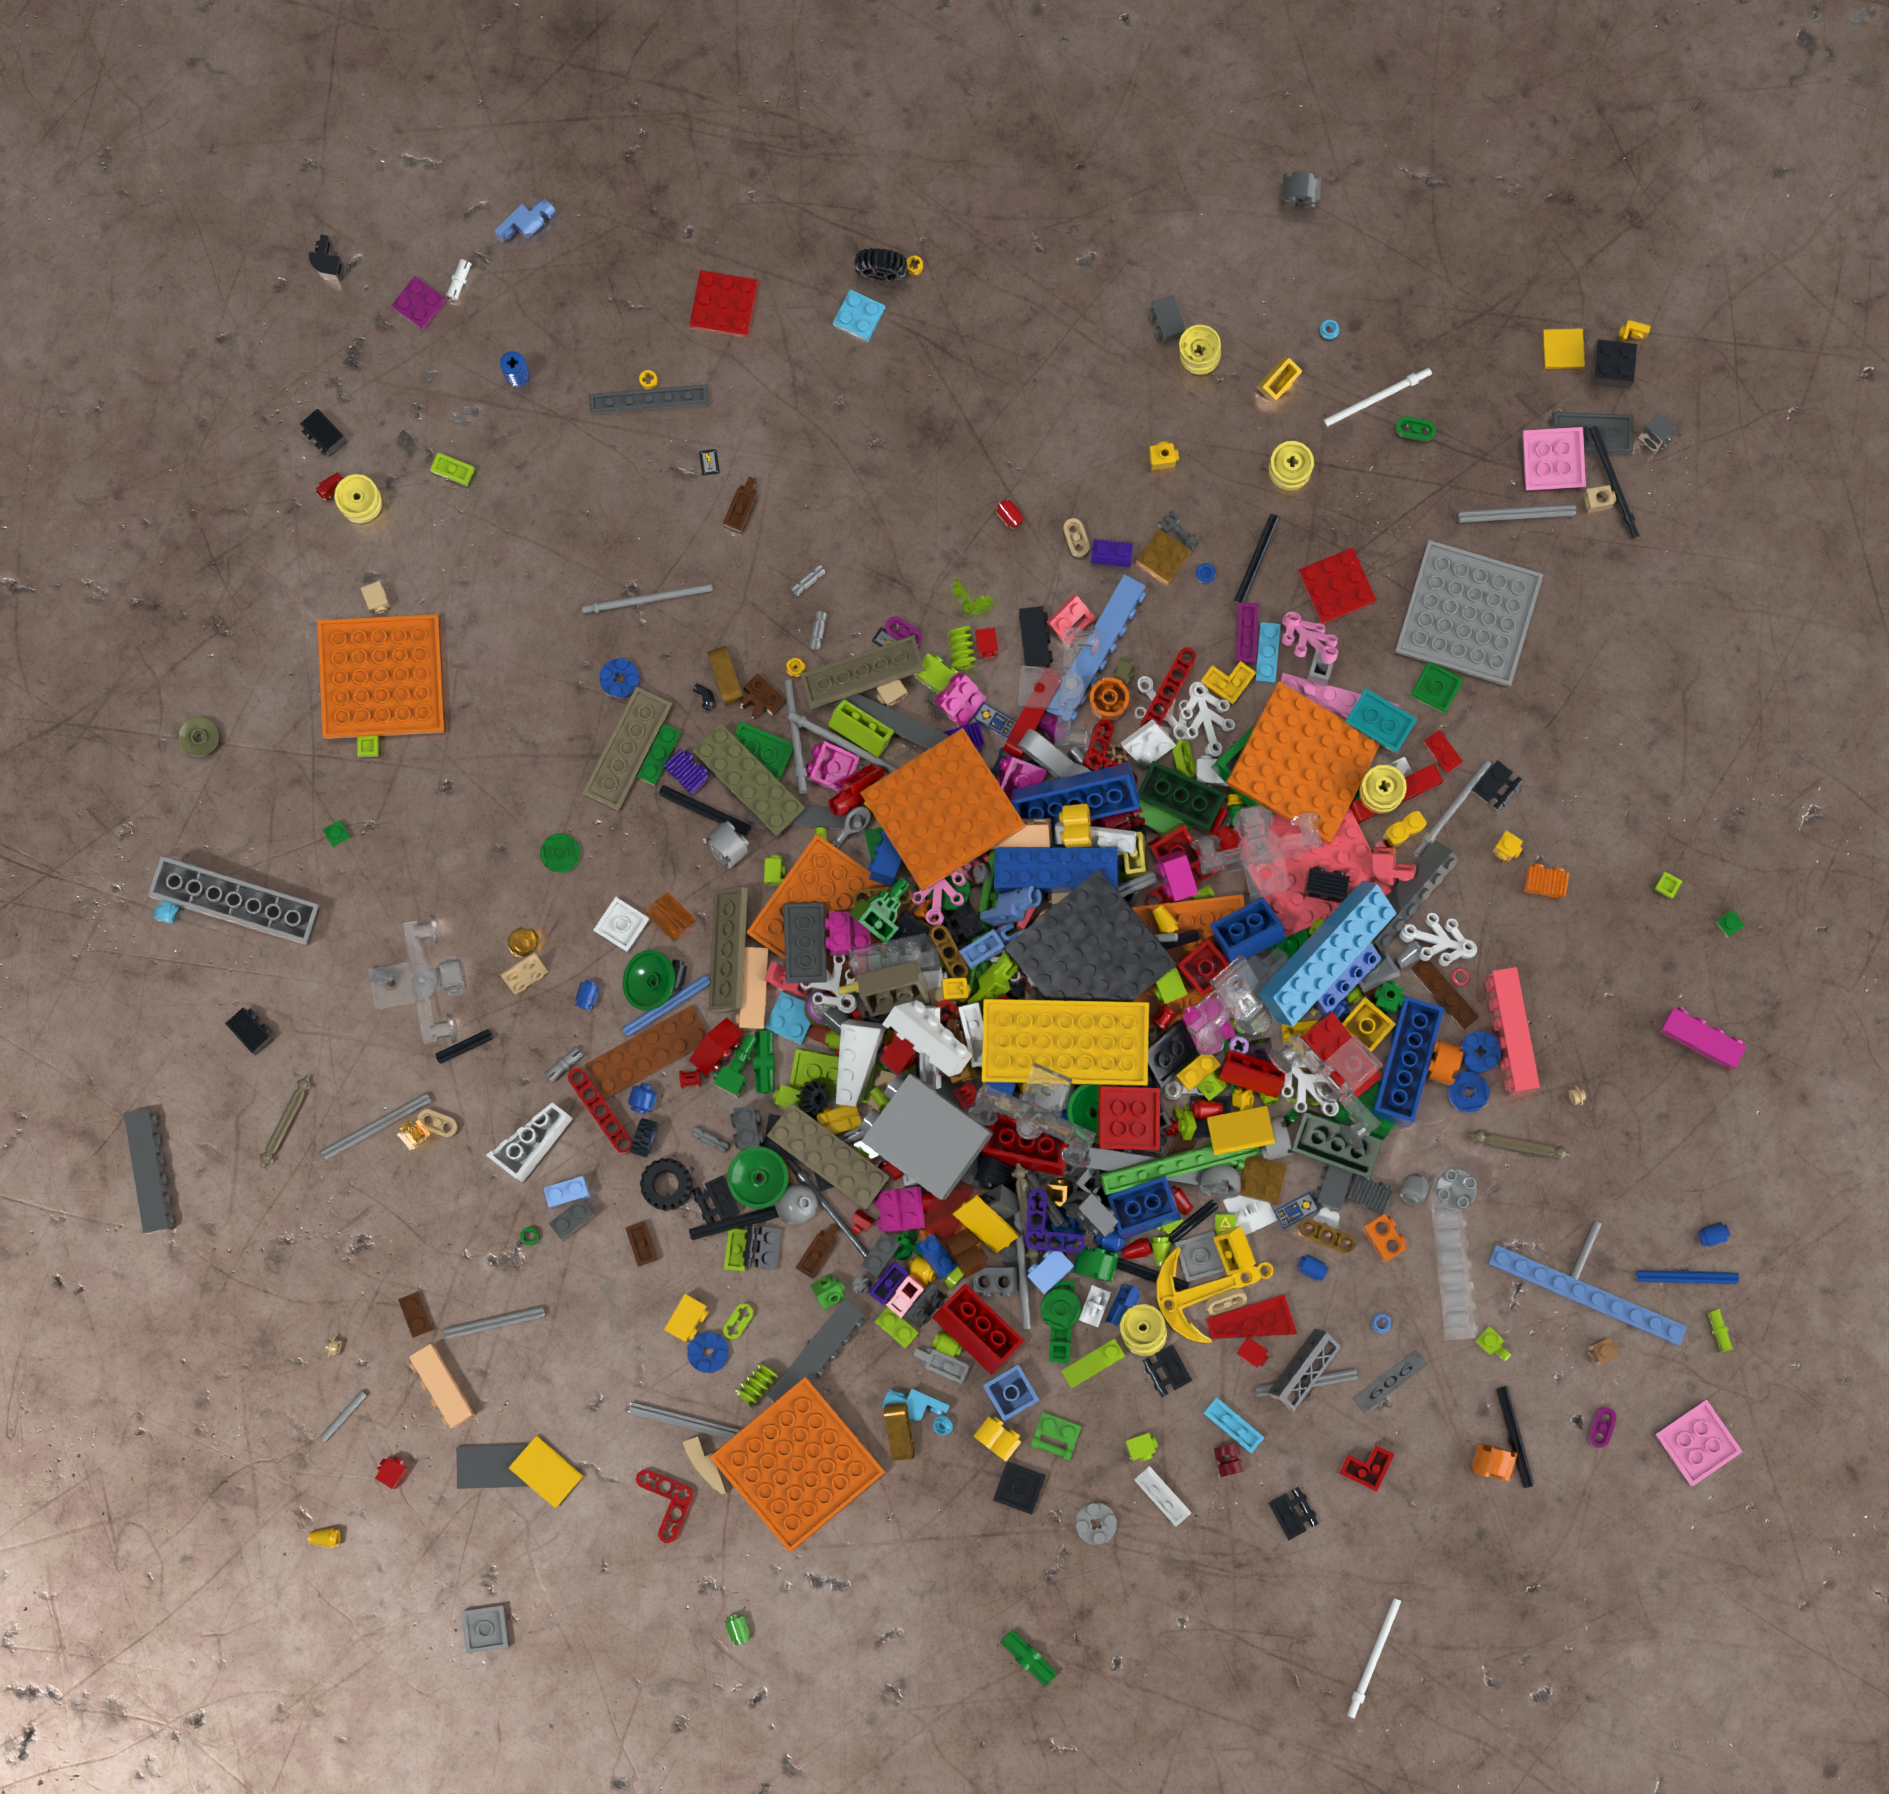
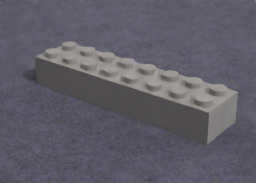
[148,856,319,946]

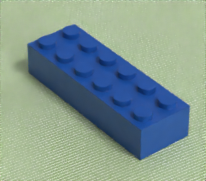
[1011,763,1140,829]
[994,848,1118,893]
[1370,996,1444,1127]

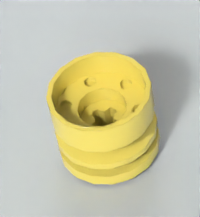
[1179,324,1221,375]

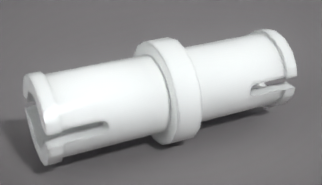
[446,259,472,301]

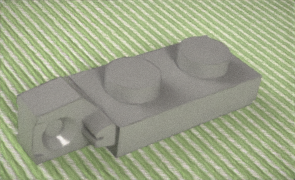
[912,1348,970,1384]

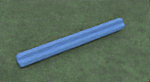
[622,975,711,1037]

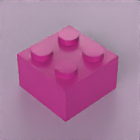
[1155,850,1198,901]

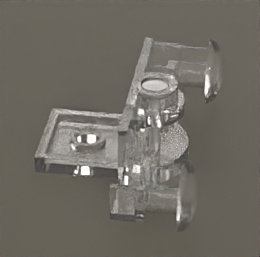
[1017,626,1099,754]
[968,1063,1096,1167]

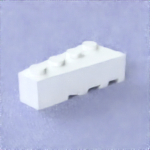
[836,1019,886,1106]

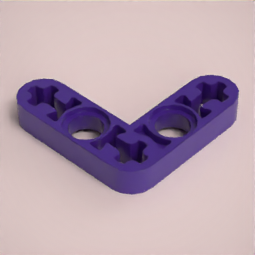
[1025,1189,1085,1253]

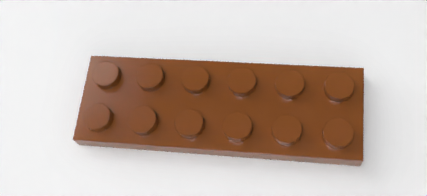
[585,1005,707,1100]

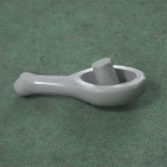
[829,806,871,849]

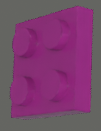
[391,276,447,331]

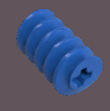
[500,351,529,387]

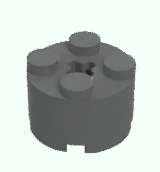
[1281,172,1322,209]

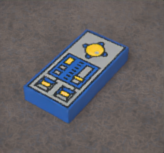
[973,702,1017,740]
[1273,1192,1320,1229]

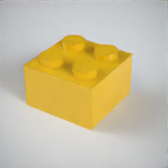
[1342,997,1396,1056]

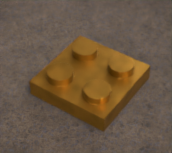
[1136,528,1191,584]
[1238,1156,1287,1205]

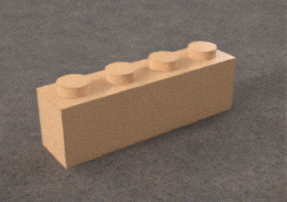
[991,818,1052,849]
[736,947,769,1031]
[409,1344,475,1428]

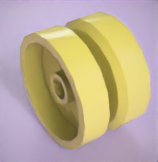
[1268,441,1314,491]
[334,474,382,524]
[1359,765,1407,814]
[1120,1304,1167,1356]

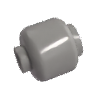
[1400,1173,1430,1205]

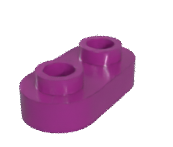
[885,616,922,646]
[1588,1407,1617,1448]

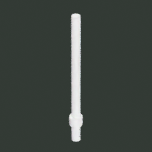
[1323,367,1432,427]
[1347,1598,1401,1719]

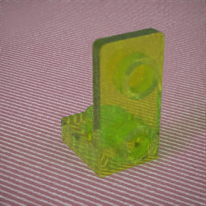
[952,578,993,618]

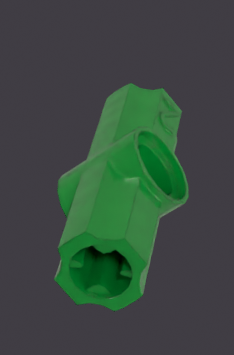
[753,1031,775,1094]
[1000,1630,1058,1687]

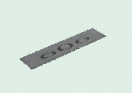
[1353,1350,1427,1413]

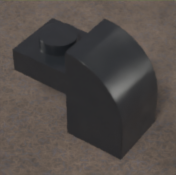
[309,234,343,282]

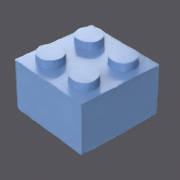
[983,1364,1040,1422]

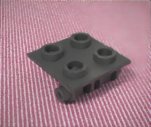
[906,1283,946,1328]

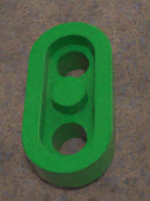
[1396,416,1436,442]

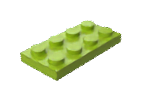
[789,1047,877,1104]

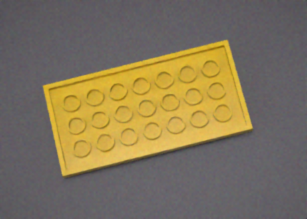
[982,999,1149,1086]

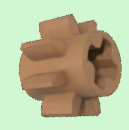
[1106,740,1129,764]

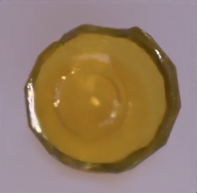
[507,927,539,958]

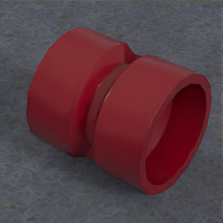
[1212,1443,1245,1478]

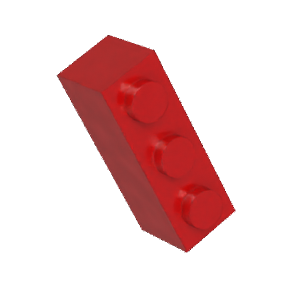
[1219,1049,1287,1098]

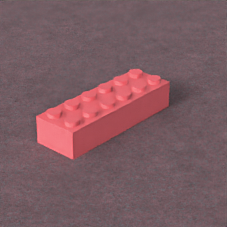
[1485,967,1540,1096]

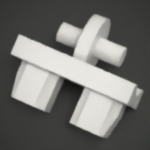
[1079,1285,1111,1327]

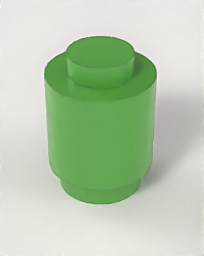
[724,1613,750,1646]

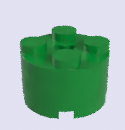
[1073,1245,1119,1283]

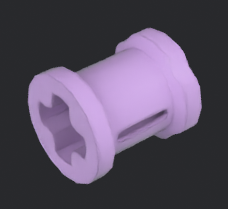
[1229,1036,1249,1054]

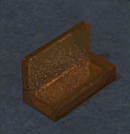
[646,893,696,941]

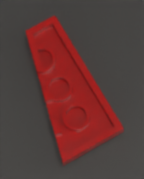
[1205,1295,1297,1339]

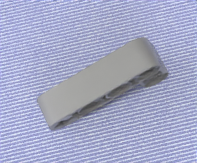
[1018,729,1091,779]

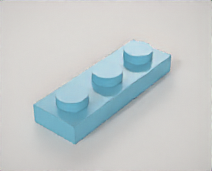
[1255,622,1281,684]
[1203,1397,1264,1454]

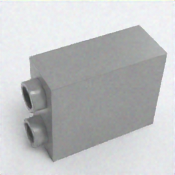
[859,1074,993,1200]

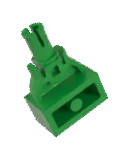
[849,877,910,943]
[713,1033,757,1099]

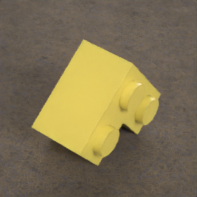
[1118,832,1149,878]

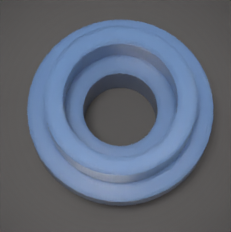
[1371,1313,1392,1334]

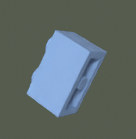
[543,1176,591,1209]
[1027,1251,1074,1295]

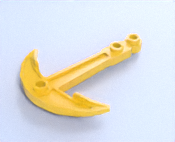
[1156,1247,1273,1343]

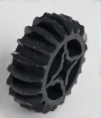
[854,248,907,282]

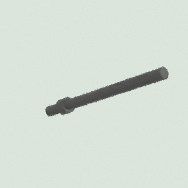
[787,1159,869,1258]

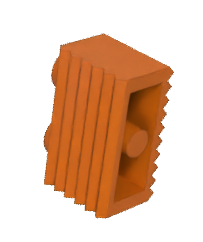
[1523,864,1569,899]

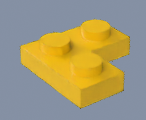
[1200,661,1256,706]

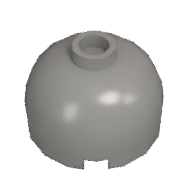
[1200,1163,1241,1199]
[775,1184,818,1225]

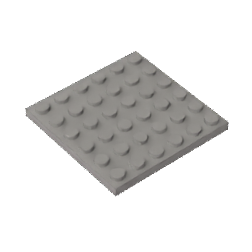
[1395,540,1544,687]

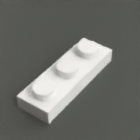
[958,1002,983,1067]
[1134,1466,1191,1526]

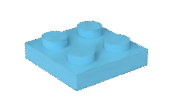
[833,289,885,342]
[764,992,811,1045]

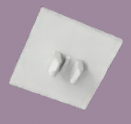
[1223,1195,1277,1236]

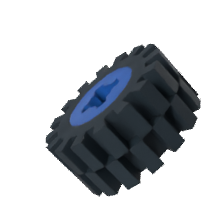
[630,1118,658,1158]

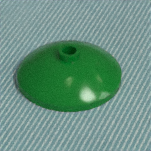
[622,950,675,1011]
[1067,1084,1114,1143]
[727,1147,789,1208]

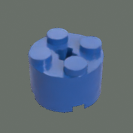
[1459,1031,1501,1075]

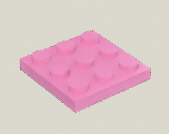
[1522,427,1586,491]
[1655,1399,1743,1487]

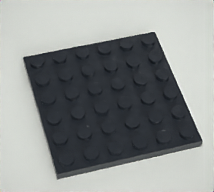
[1004,869,1178,1002]

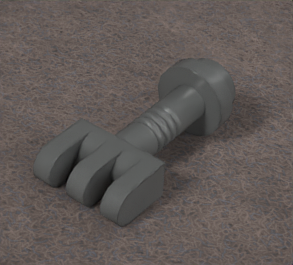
[1157,510,1200,550]

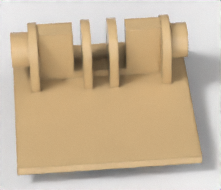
[501,952,548,995]

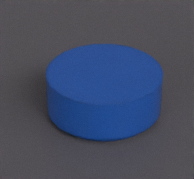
[1196,563,1216,584]

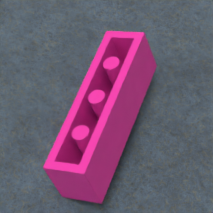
[1659,1007,1746,1070]

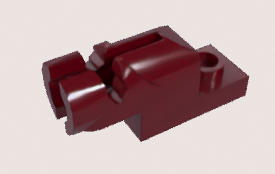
[1090,807,1145,830]

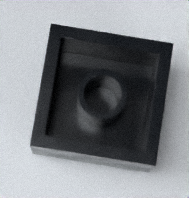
[1590,340,1637,389]

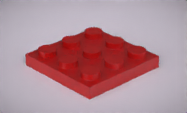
[689,270,758,338]
[1297,547,1377,624]
[1098,1086,1160,1151]

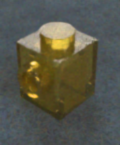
[397,1120,431,1150]

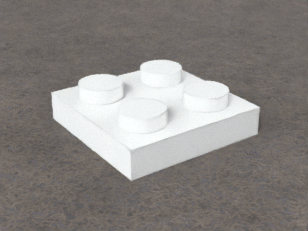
[1121,719,1176,769]
[593,897,650,953]

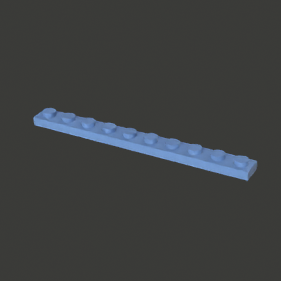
[1488,1245,1687,1346]

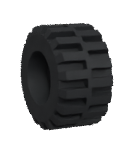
[640,1158,693,1211]

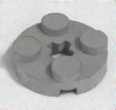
[1075,1503,1117,1545]

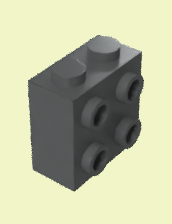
[730,1105,764,1152]
[1062,1190,1119,1237]

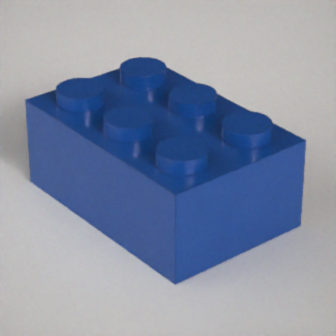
[1210,897,1286,966]
[1107,1176,1181,1239]

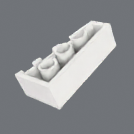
[882,1000,973,1077]
[486,1102,573,1183]

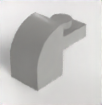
[1307,650,1333,686]

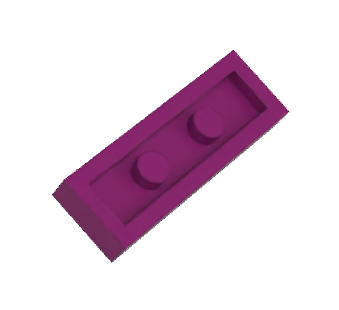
[1235,602,1259,664]

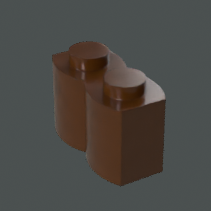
[945,1229,988,1279]

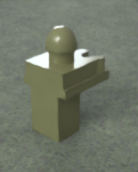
[1113,656,1136,685]

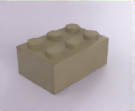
[857,961,930,1017]

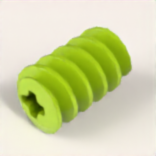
[947,626,977,670]
[735,1363,780,1409]

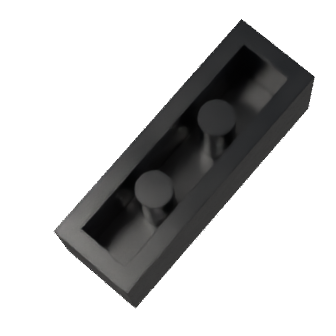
[1019,606,1053,671]

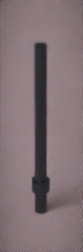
[1589,426,1640,539]

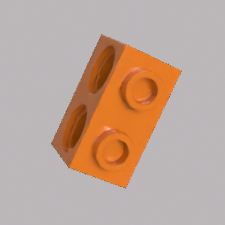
[1362,1214,1407,1263]

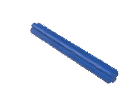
[1636,1270,1739,1284]

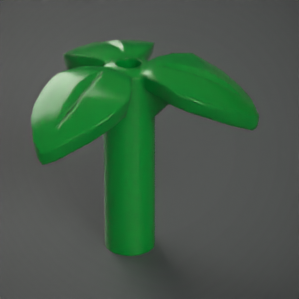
[894,1229,922,1260]

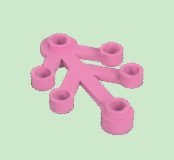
[1282,611,1338,664]
[912,870,966,926]

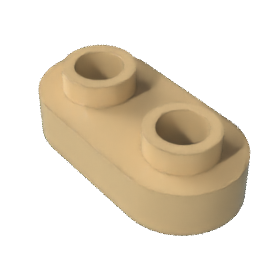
[1063,518,1090,558]
[417,1109,458,1138]
[1206,1288,1247,1316]

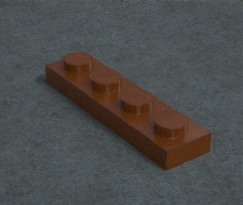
[1409,959,1479,1031]

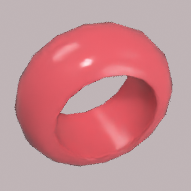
[1451,968,1470,986]

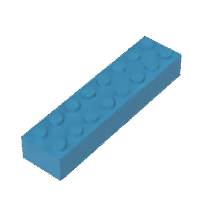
[1258,881,1397,1027]

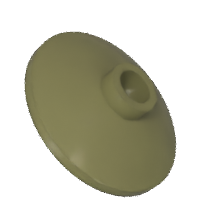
[178,717,219,757]

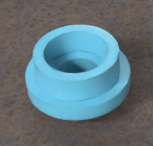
[1320,320,1340,339]
[933,1415,953,1436]

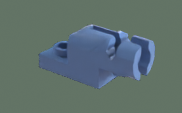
[494,198,556,242]
[980,886,1042,926]
[959,922,1019,970]

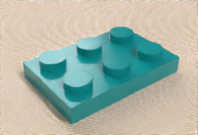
[1345,688,1417,754]

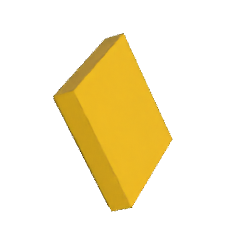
[1542,329,1585,369]

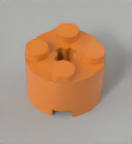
[1089,677,1129,721]
[1426,1040,1463,1086]
[1471,1443,1517,1482]

